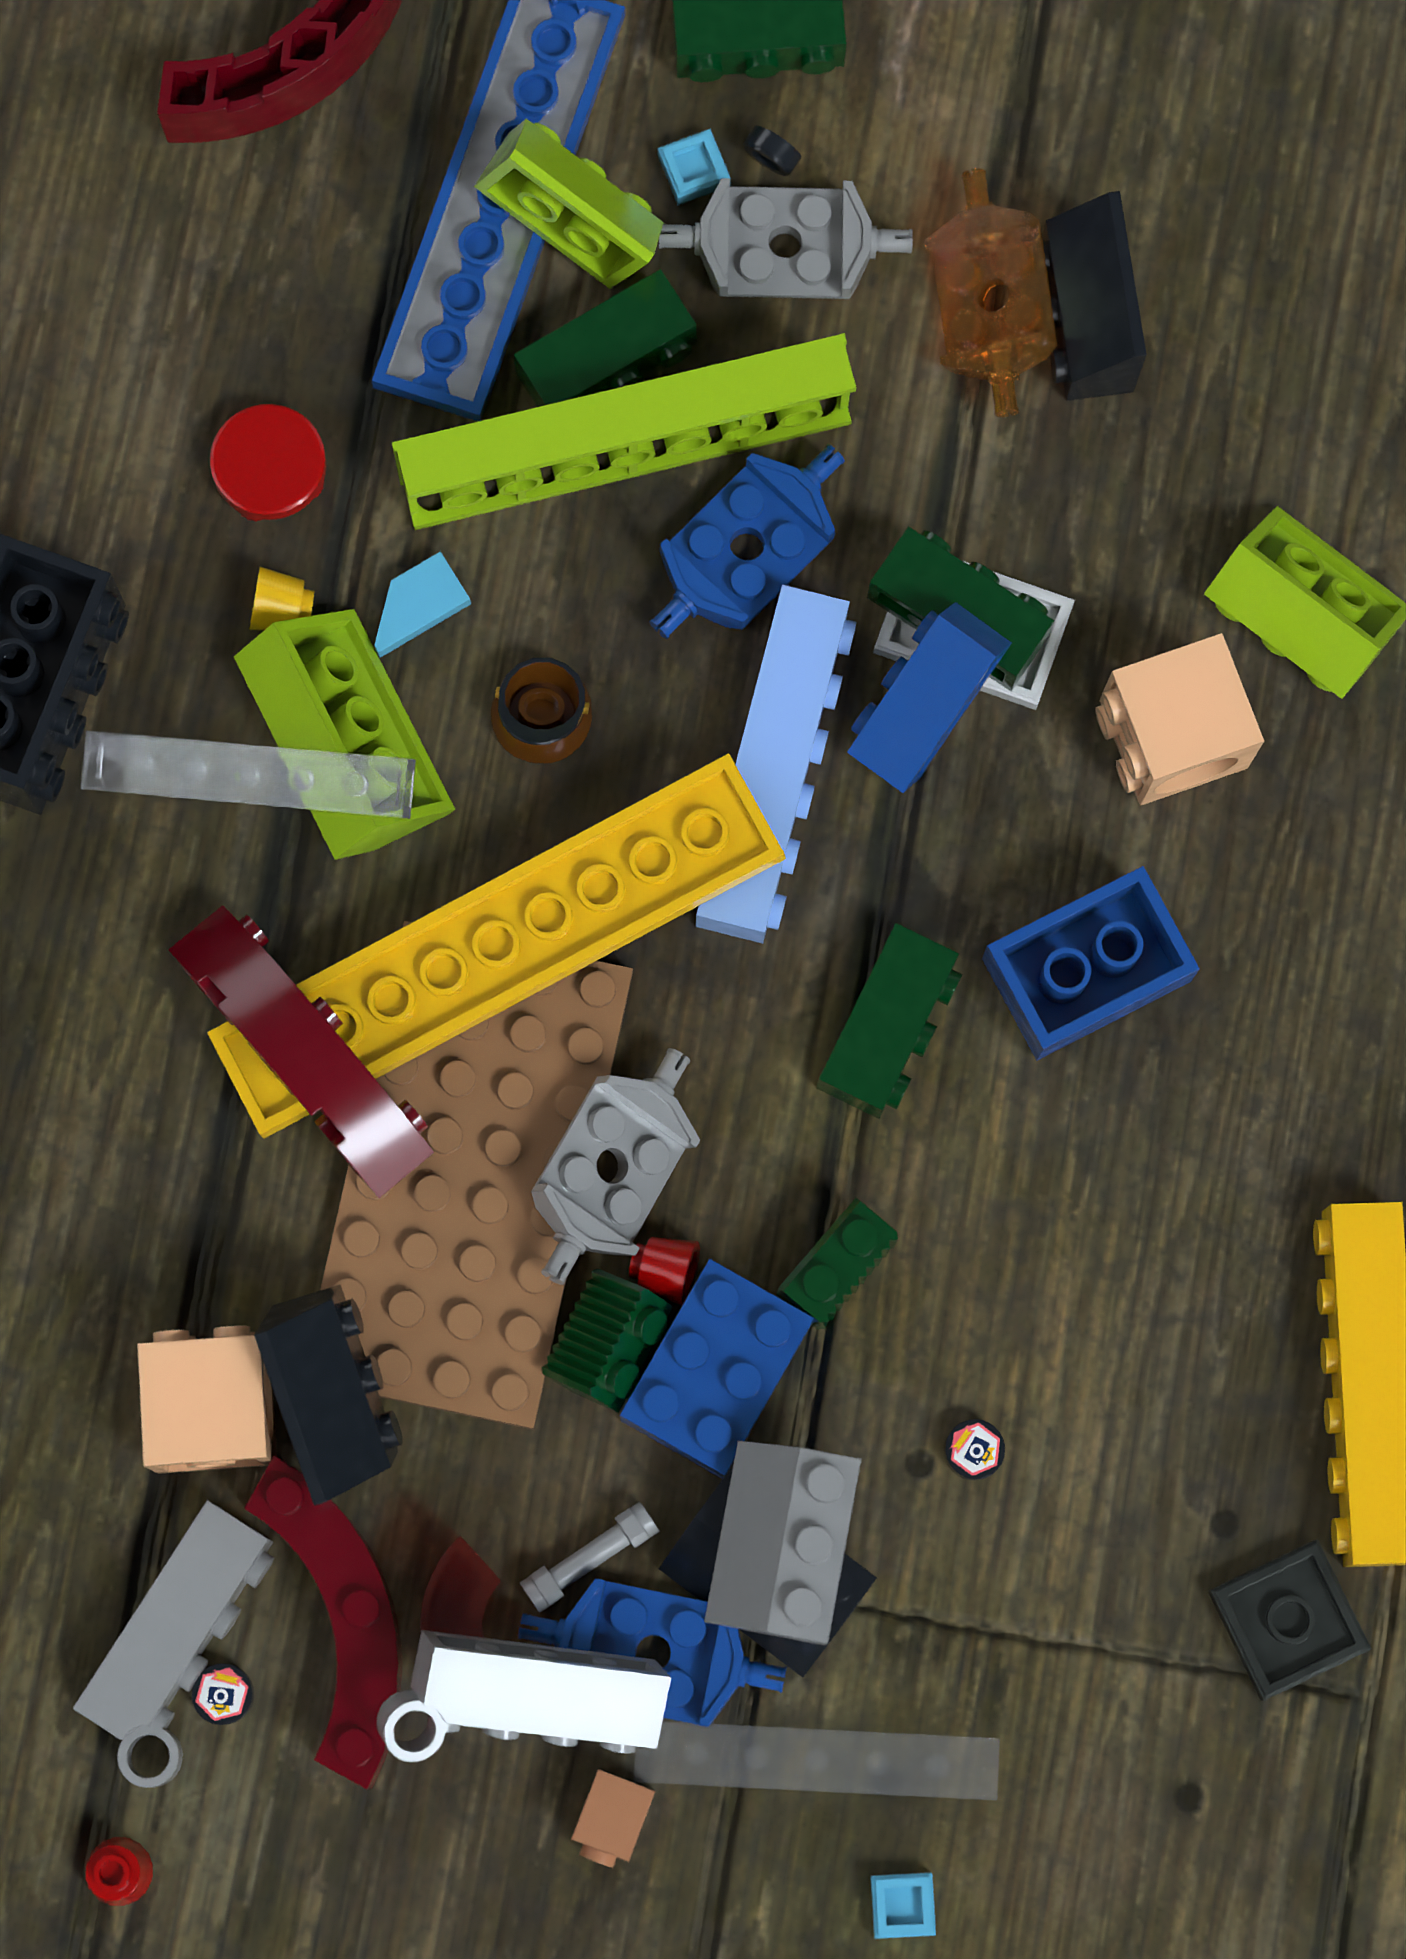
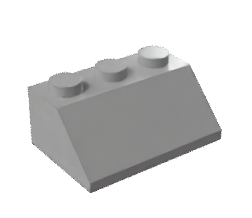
[704,1441,861,1645]

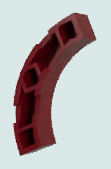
[157,0,402,143]
[168,905,434,1198]
[244,1456,403,1790]

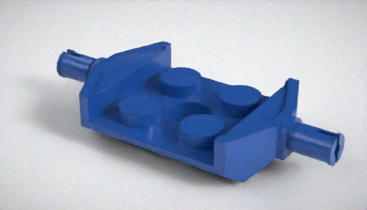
[649,444,845,639]
[518,1578,787,1727]

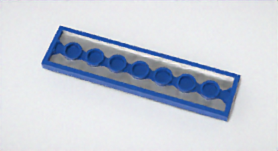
[372,0,625,421]

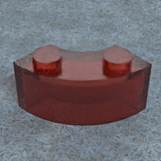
[420,1536,504,1638]

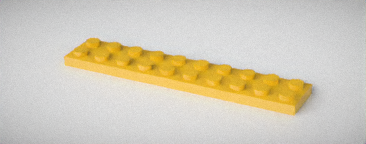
[207,753,786,1139]

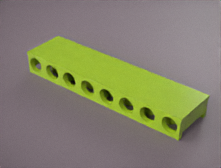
[392,333,856,530]

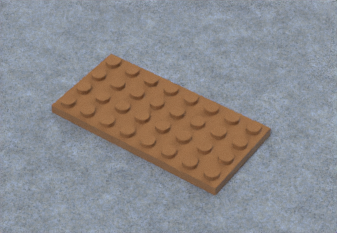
[320,921,633,1430]

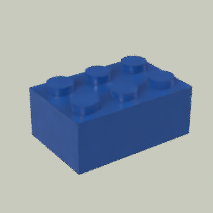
[982,866,1200,1061]
[620,1259,814,1480]

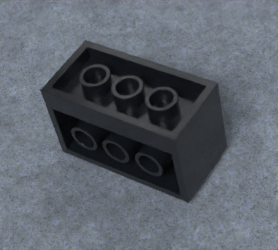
[0,534,129,815]

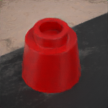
[629,1237,700,1306]
[85,1837,153,1906]

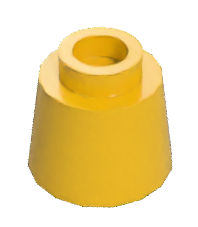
[249,567,315,630]

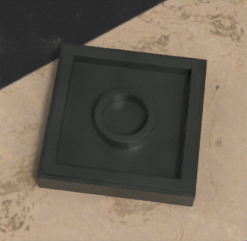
[1208,1539,1371,1701]

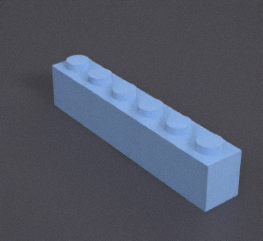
[696,585,857,944]

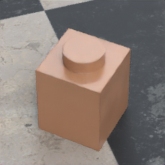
[572,1769,655,1868]

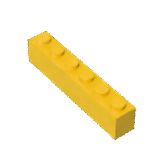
[1313,1202,1406,1567]

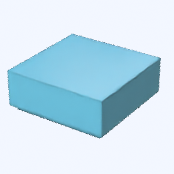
[658,129,731,205]
[871,1872,936,1939]

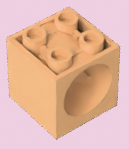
[1095,633,1264,806]
[138,1326,277,1474]

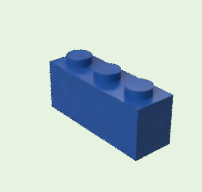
[847,602,1012,793]

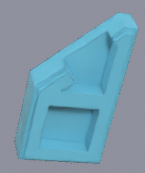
[374,551,471,658]

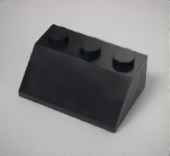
[1033,191,1147,401]
[254,1284,403,1506]
[659,1469,877,1678]

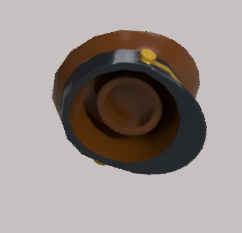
[491,658,592,763]

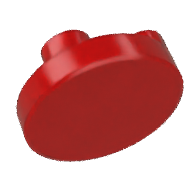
[210,404,326,521]

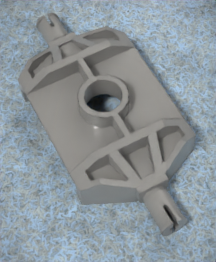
[659,178,913,299]
[531,1048,700,1285]

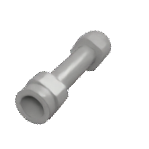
[520,1501,659,1613]

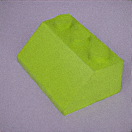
[474,118,664,289]
[1204,506,1406,699]

